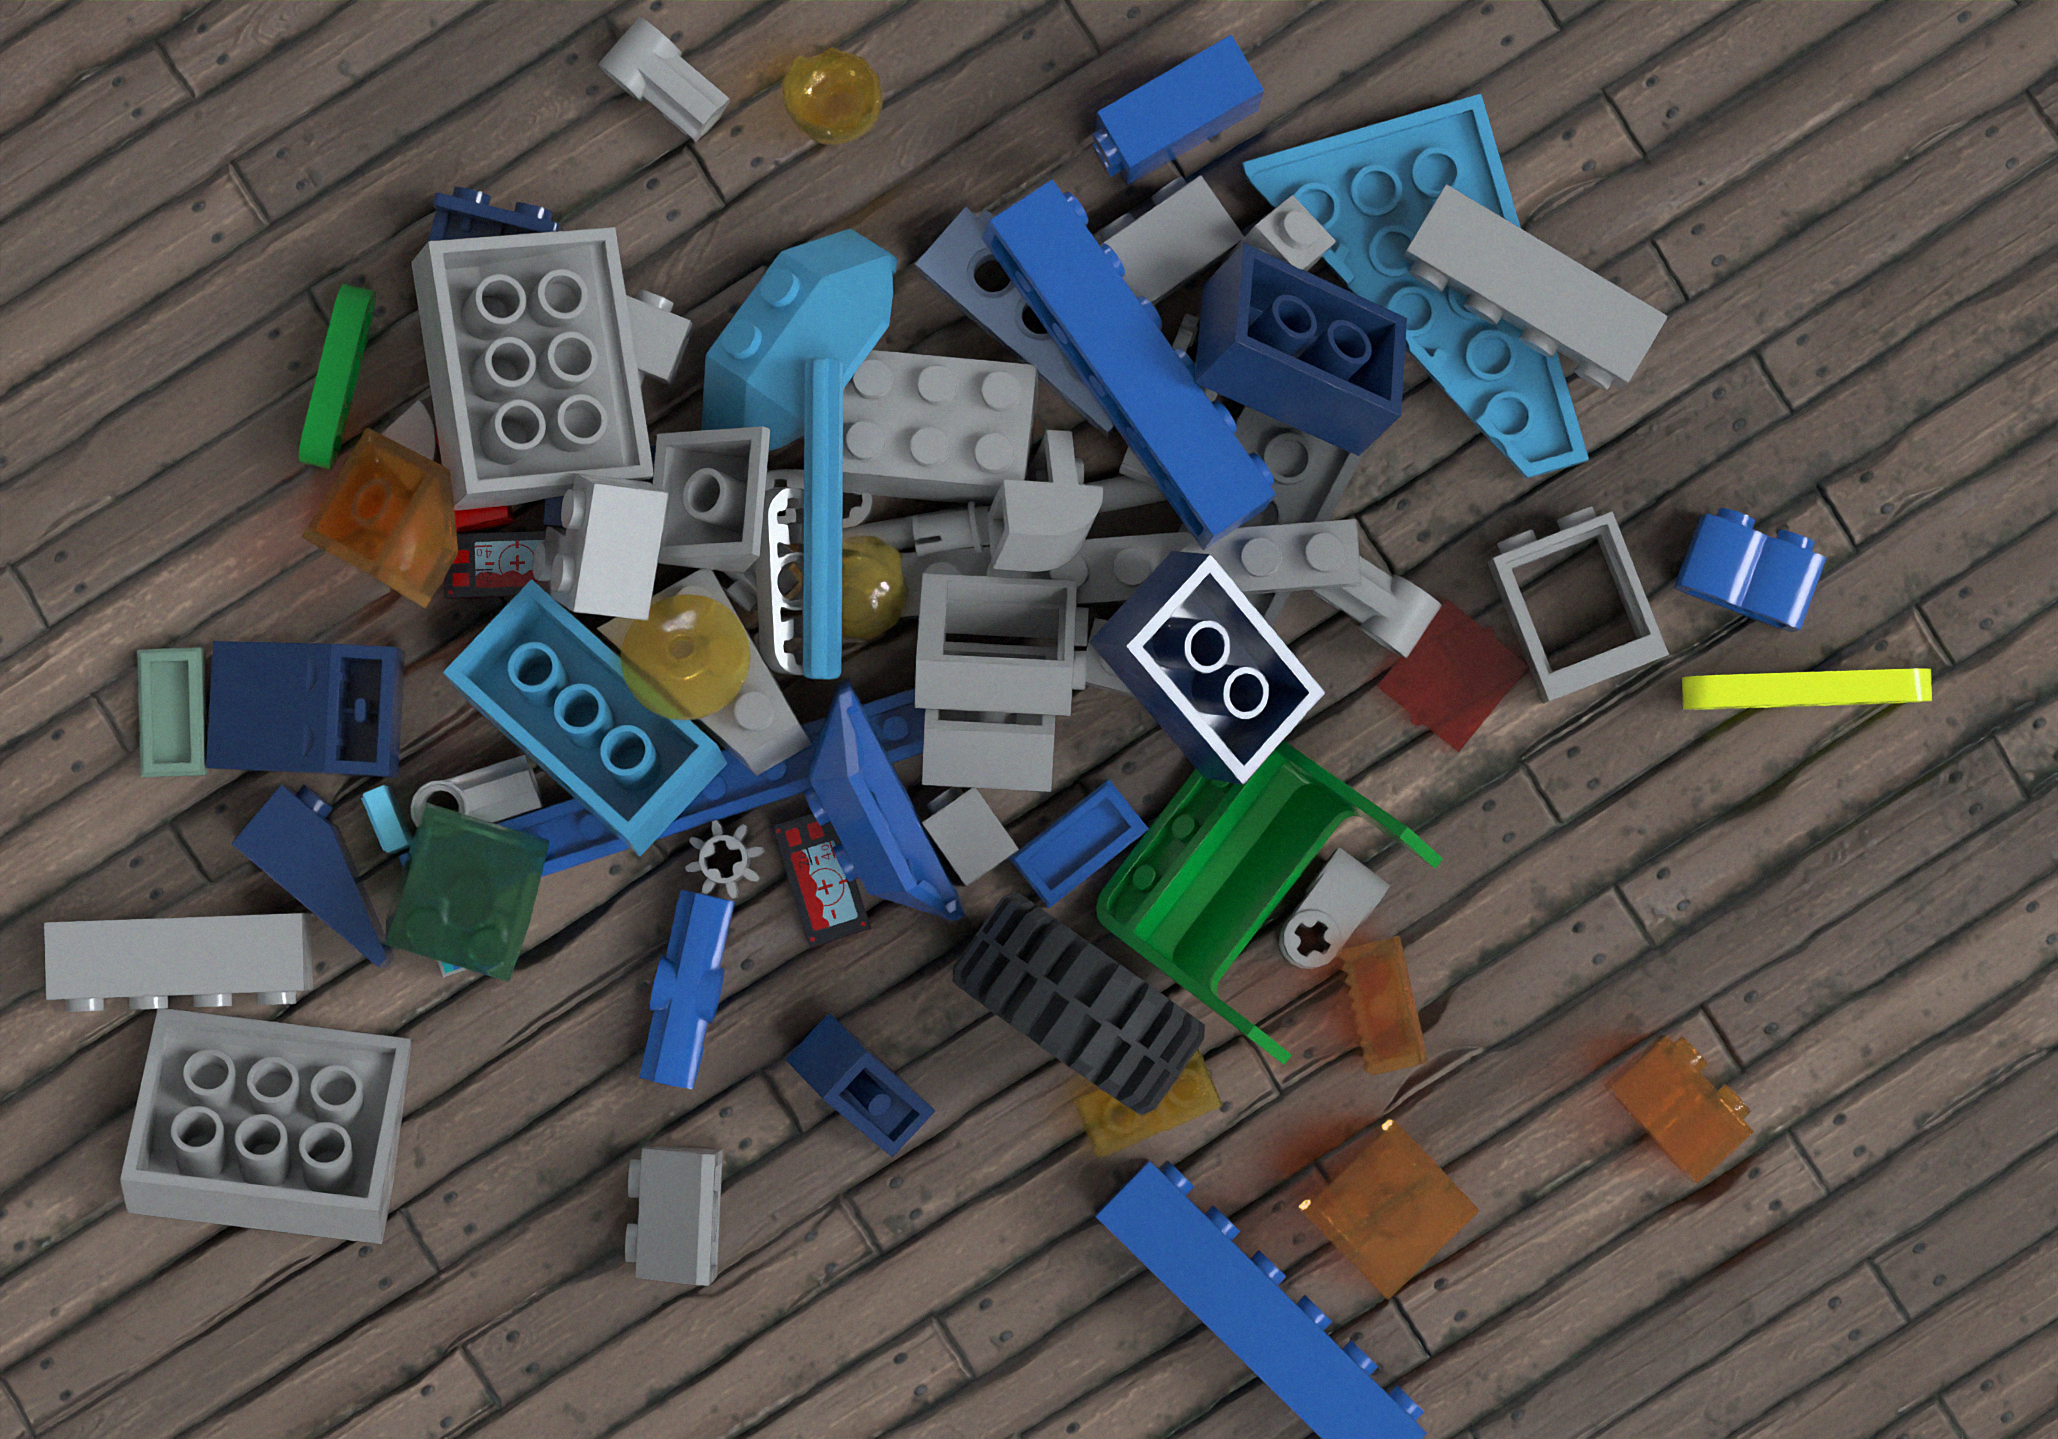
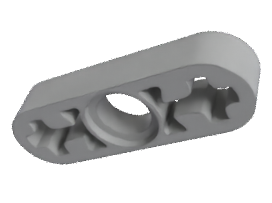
[756,487,804,675]

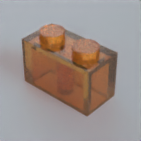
[1603,1035,1754,1184]

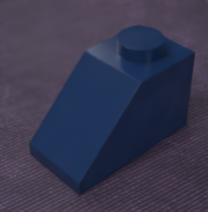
[785,1013,935,1157]

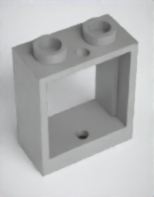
[1487,507,1669,704]
[915,573,1089,716]

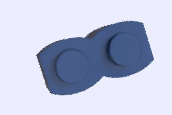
[1674,507,1826,633]

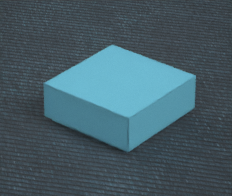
[361,785,415,854]

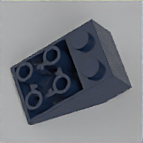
[206,641,405,778]

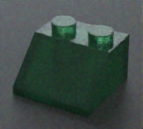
[385,803,549,982]

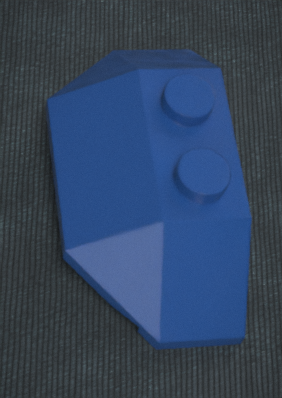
[804,678,966,921]

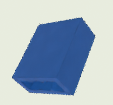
[1091,34,1264,186]

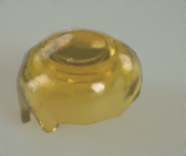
[782,47,883,145]
[842,536,909,639]

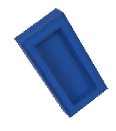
[1009,780,1149,908]

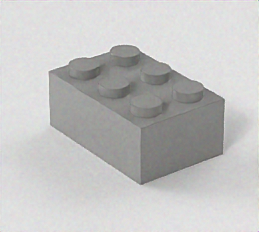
[843,350,1039,506]

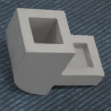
[987,430,1103,572]

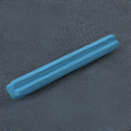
[803,358,843,679]

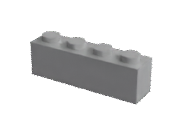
[1402,184,1668,391]
[44,913,313,1012]

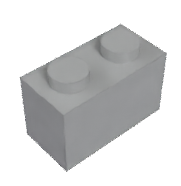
[1099,175,1244,307]

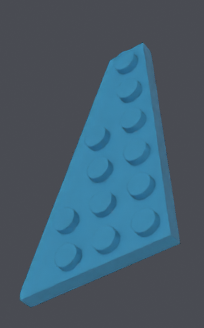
[1242,94,1589,479]

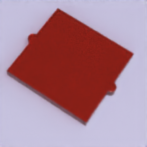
[1376,600,1529,753]

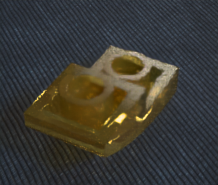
[1073,1048,1223,1159]

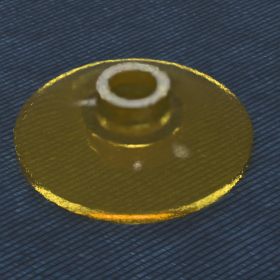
[621,594,751,720]

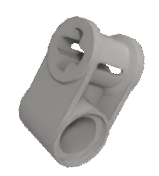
[1278,847,1390,969]

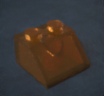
[302,428,458,609]
[1299,1119,1479,1300]

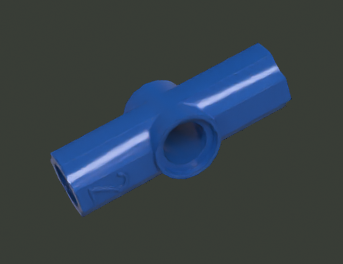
[639,890,735,1089]

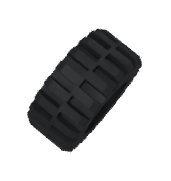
[952,891,1205,1115]

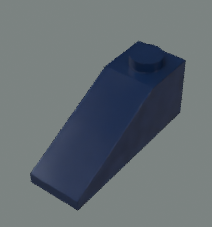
[232,784,395,968]

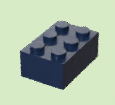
[1194,243,1407,456]
[1089,551,1325,785]

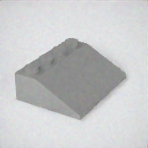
[411,227,654,511]
[120,1008,412,1244]

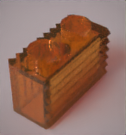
[1335,936,1429,1076]

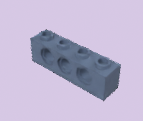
[915,207,1116,438]

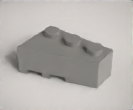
[597,568,812,776]

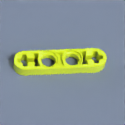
[1682,669,1932,710]

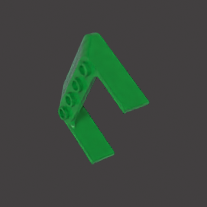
[1096,740,1443,1065]

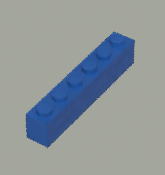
[982,179,1276,551]
[1095,1158,1427,1439]

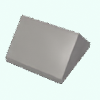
[653,426,770,573]

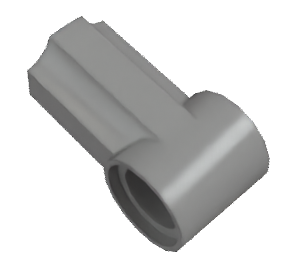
[598,16,730,143]
[1311,556,1442,659]
[410,754,544,839]

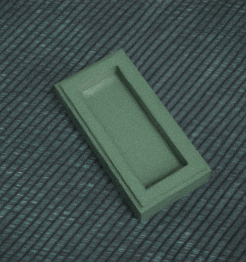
[137,648,208,778]

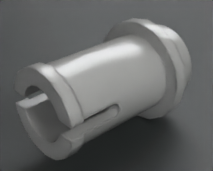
[912,501,990,556]

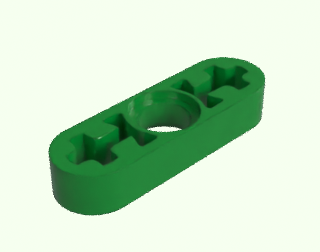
[299,283,376,470]

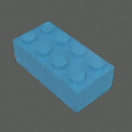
[443,579,727,857]

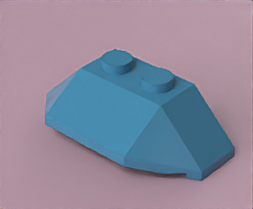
[701,228,898,452]

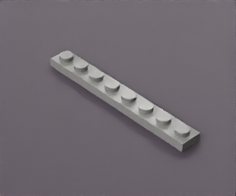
[847,519,1361,623]

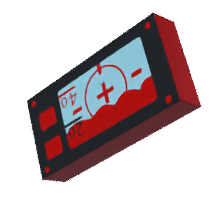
[443,531,546,599]
[772,813,872,948]

